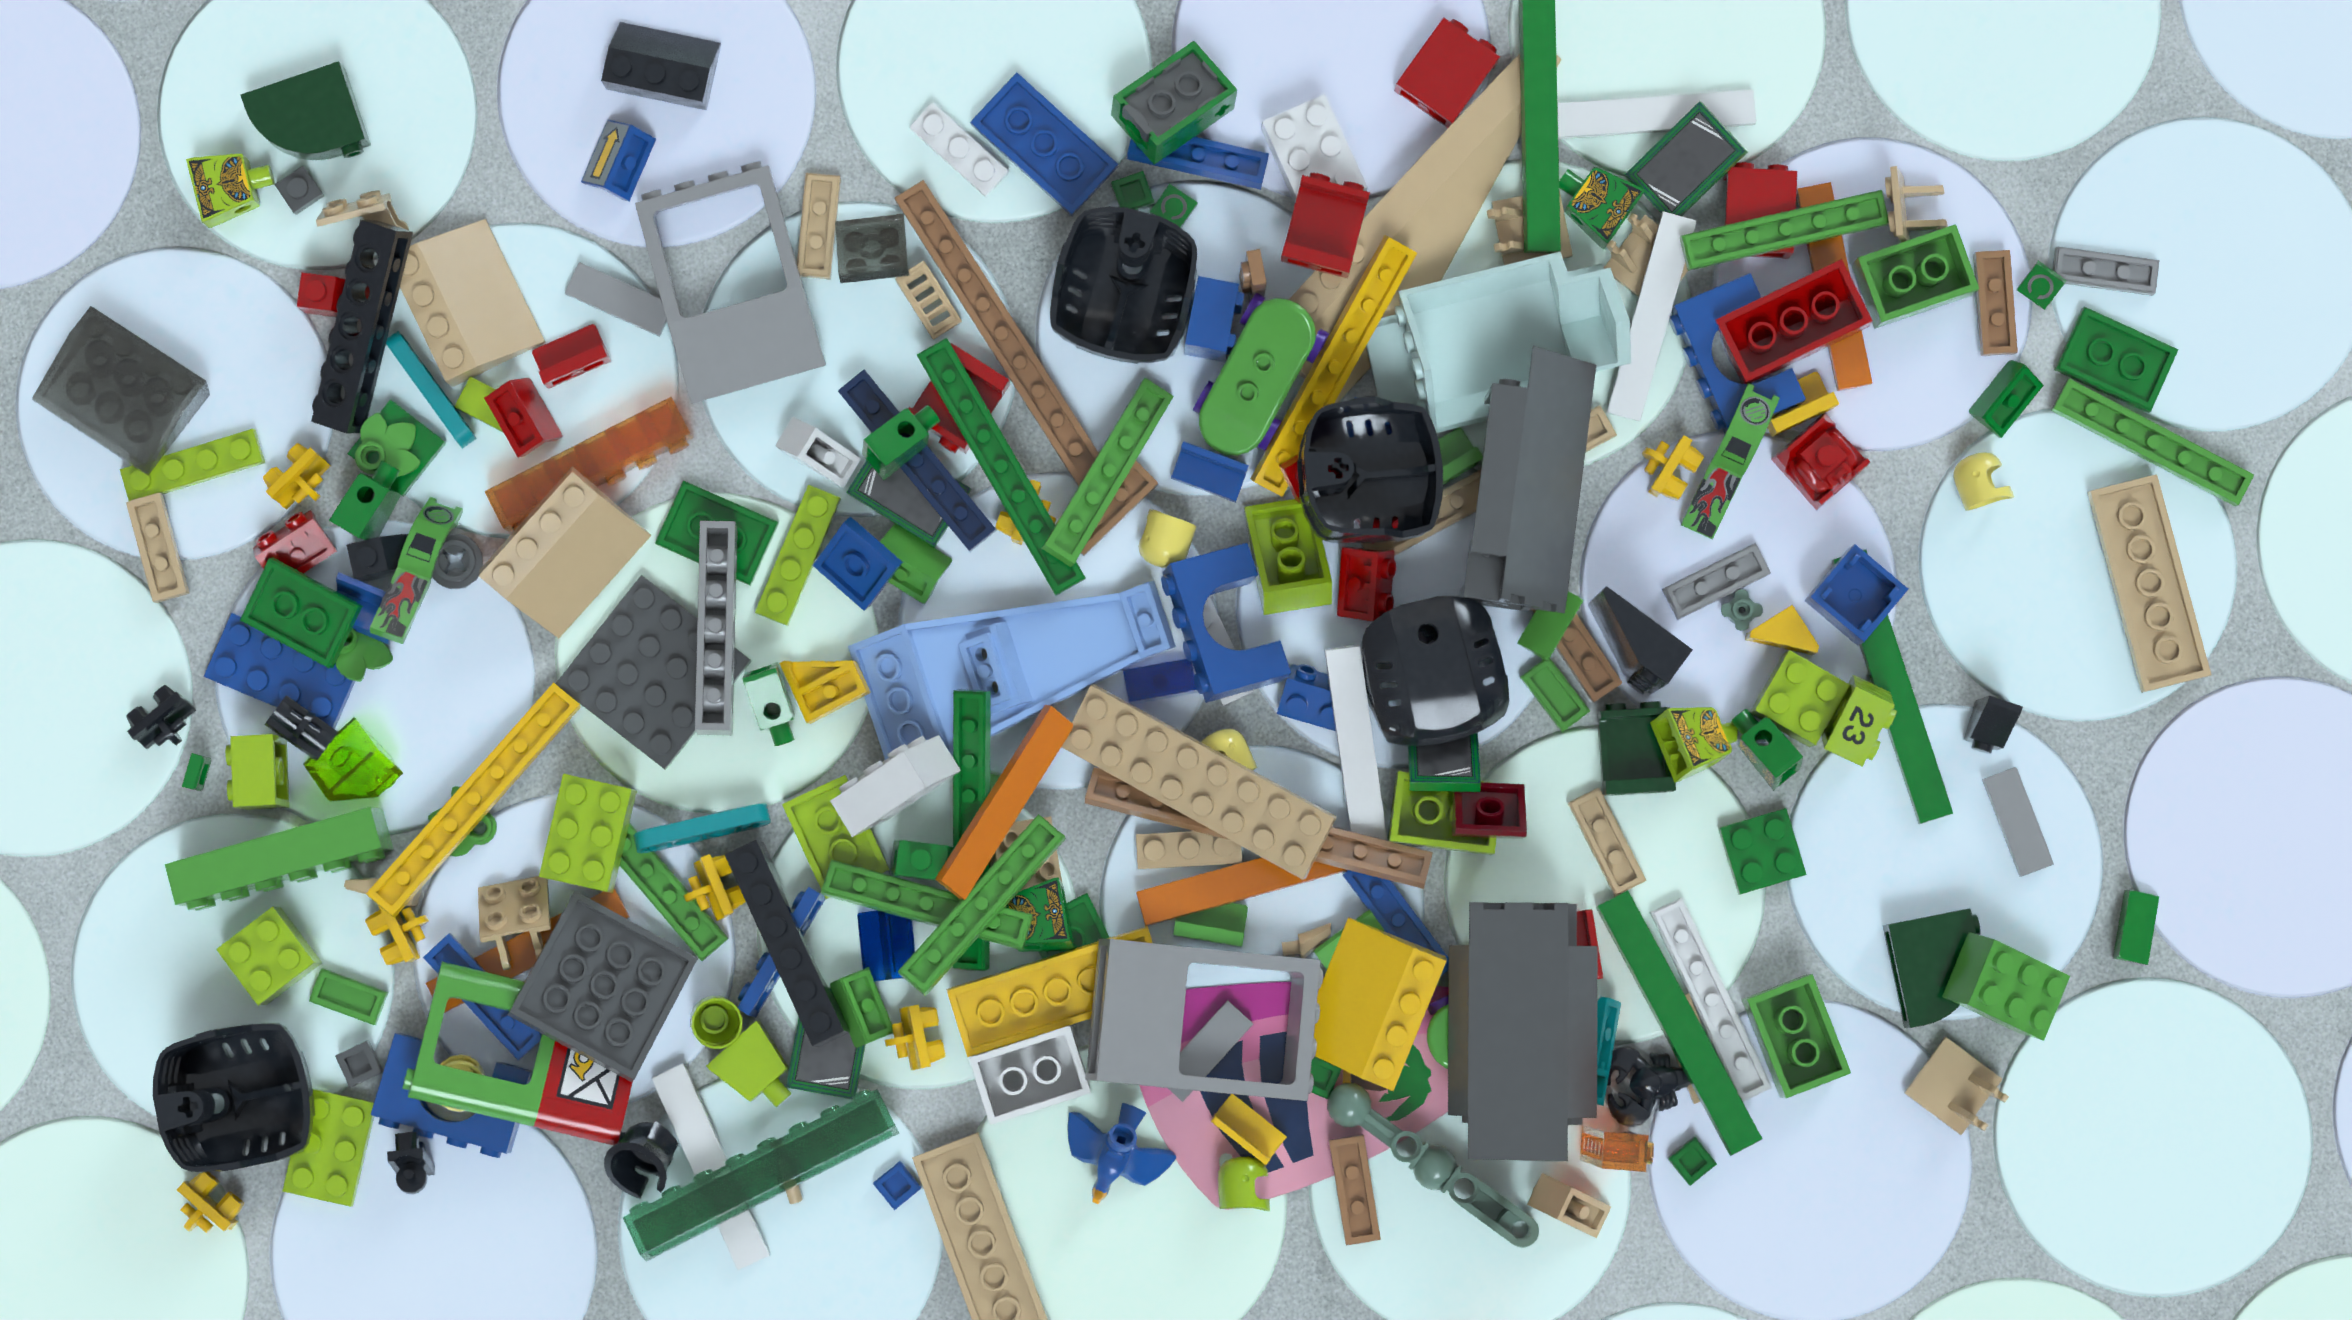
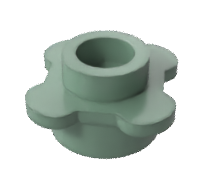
[1721,589,1763,631]

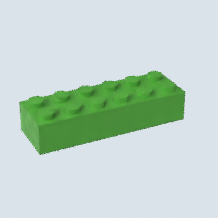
[165,807,394,911]

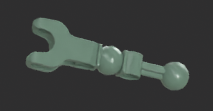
[1327,1083,1539,1248]

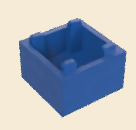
[1184,276,1244,362]
[1804,544,1909,646]

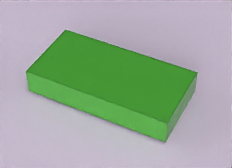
[1520,658,1590,732]
[309,968,389,1025]

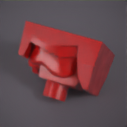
[1771,413,1870,511]

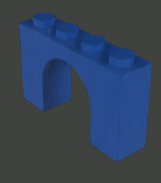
[1669,273,1806,435]
[1161,543,1291,703]
[371,1033,533,1158]

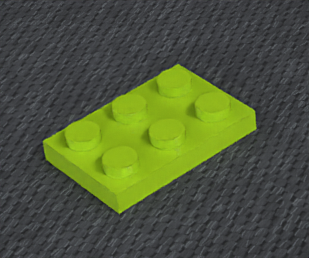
[782,775,890,900]
[282,1088,375,1207]

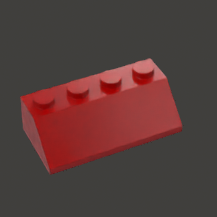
[1715,259,1873,384]

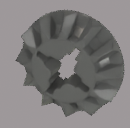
[432,534,483,589]

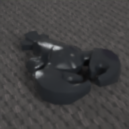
[1607,1046,1691,1128]

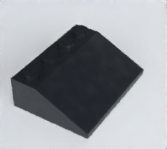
[1588,586,1693,695]

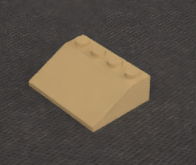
[400,219,546,388]
[478,466,652,639]

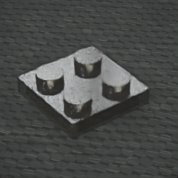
[835,214,909,284]

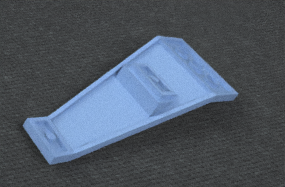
[848,581,1176,760]

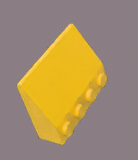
[1314,917,1446,1091]

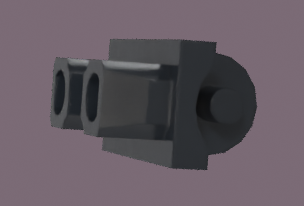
[126,685,196,749]
[264,695,338,761]
[387,1132,435,1195]

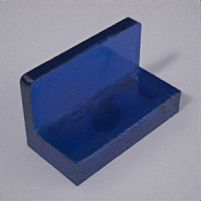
[1123,659,1197,705]
[857,910,915,981]

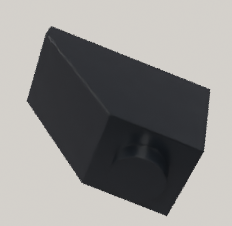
[346,534,408,582]
[1963,695,2023,754]

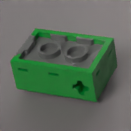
[1111,41,1238,165]

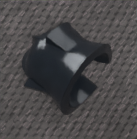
[604,1121,678,1199]

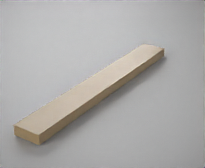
[1361,405,1617,556]

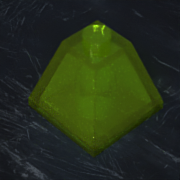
[303,717,403,802]

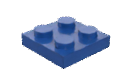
[812,516,903,611]

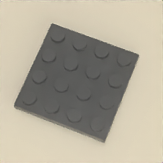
[555,575,752,770]
[507,891,698,1082]

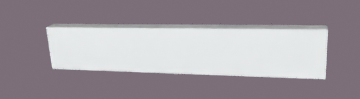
[1558,89,1757,140]
[1606,211,1696,422]
[1324,644,1388,841]
[1650,897,1773,1102]
[651,1063,770,1271]

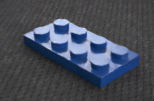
[970,72,1119,216]
[203,613,356,729]

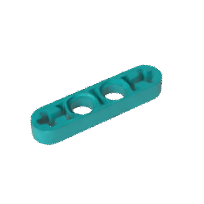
[386,330,477,449]
[633,804,771,853]

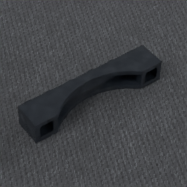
[725,840,850,1047]

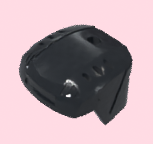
[1050,206,1197,364]
[1297,396,1443,544]
[1360,596,1509,746]
[152,1023,315,1172]

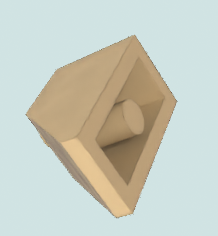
[1527,1173,1611,1238]

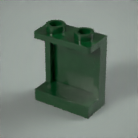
[1597,701,1676,796]

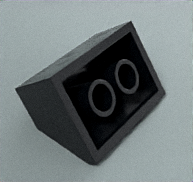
[601,22,722,110]

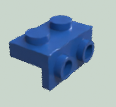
[1277,664,1336,731]

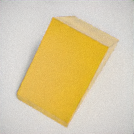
[1745,604,1819,656]

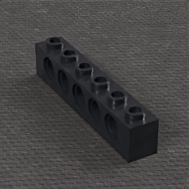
[311,219,413,434]

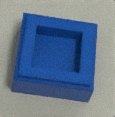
[872,1161,922,1211]

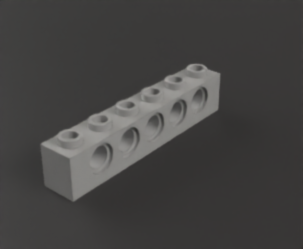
[695,521,737,736]

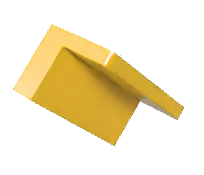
[1767,372,1839,437]
[1210,1094,1287,1165]

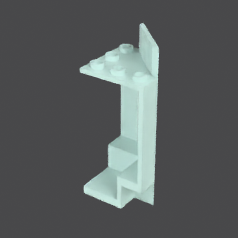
[1366,252,1631,433]

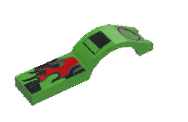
[1681,383,1780,540]
[370,497,463,644]

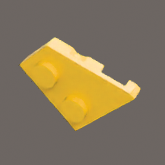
[779,660,871,724]

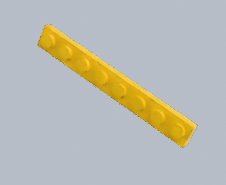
[1250,235,1417,497]
[366,682,581,918]

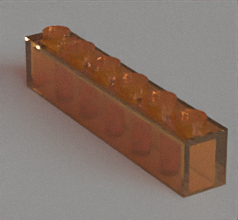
[484,397,694,532]
[1580,1125,1654,1172]

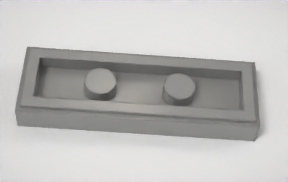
[2052,246,2160,296]
[564,262,667,337]
[1662,543,1771,620]
[1982,767,2054,877]
[1168,1000,1253,1102]

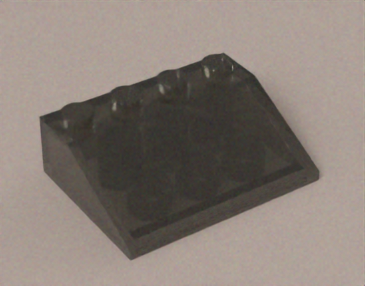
[32,306,210,475]

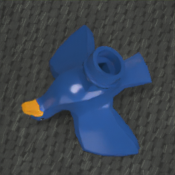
[1067,1103,1177,1204]

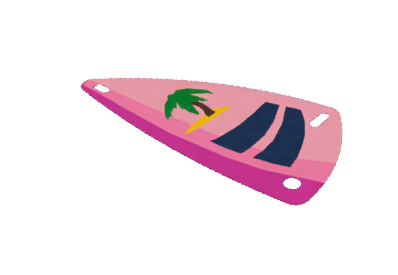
[1139,981,1449,1210]

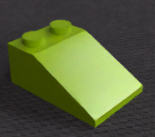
[1244,499,1332,615]

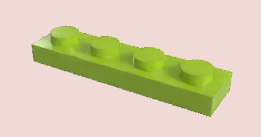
[119,429,265,501]
[755,485,841,626]

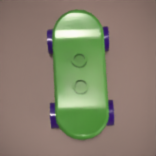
[1193,292,1330,456]

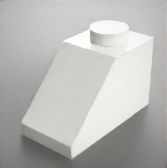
[775,417,861,488]

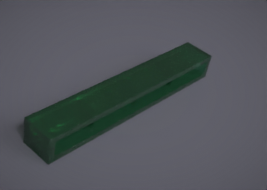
[622,1089,900,1262]

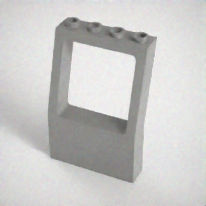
[635,161,826,404]
[1085,939,1323,1101]

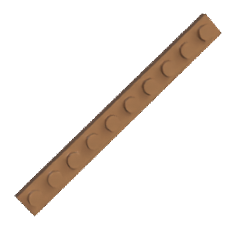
[894,180,1099,486]
[1085,767,1433,889]

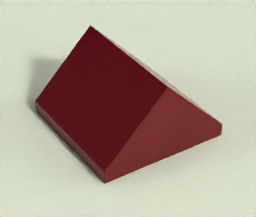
[1452,782,1527,839]

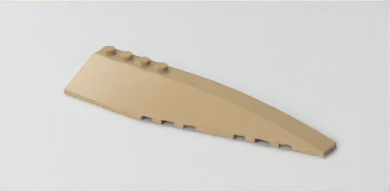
[1289,54,1562,403]

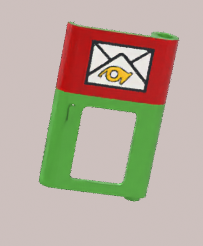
[402,961,633,1146]

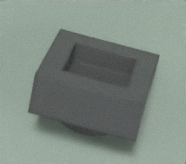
[275,166,324,215]
[335,1040,383,1088]

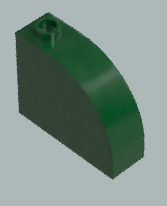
[240,61,371,160]
[1882,908,1981,1028]

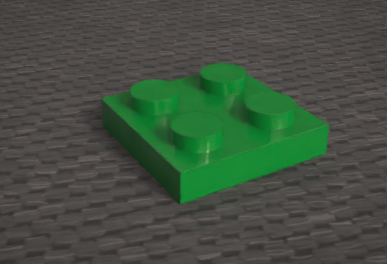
[1718,808,1807,895]

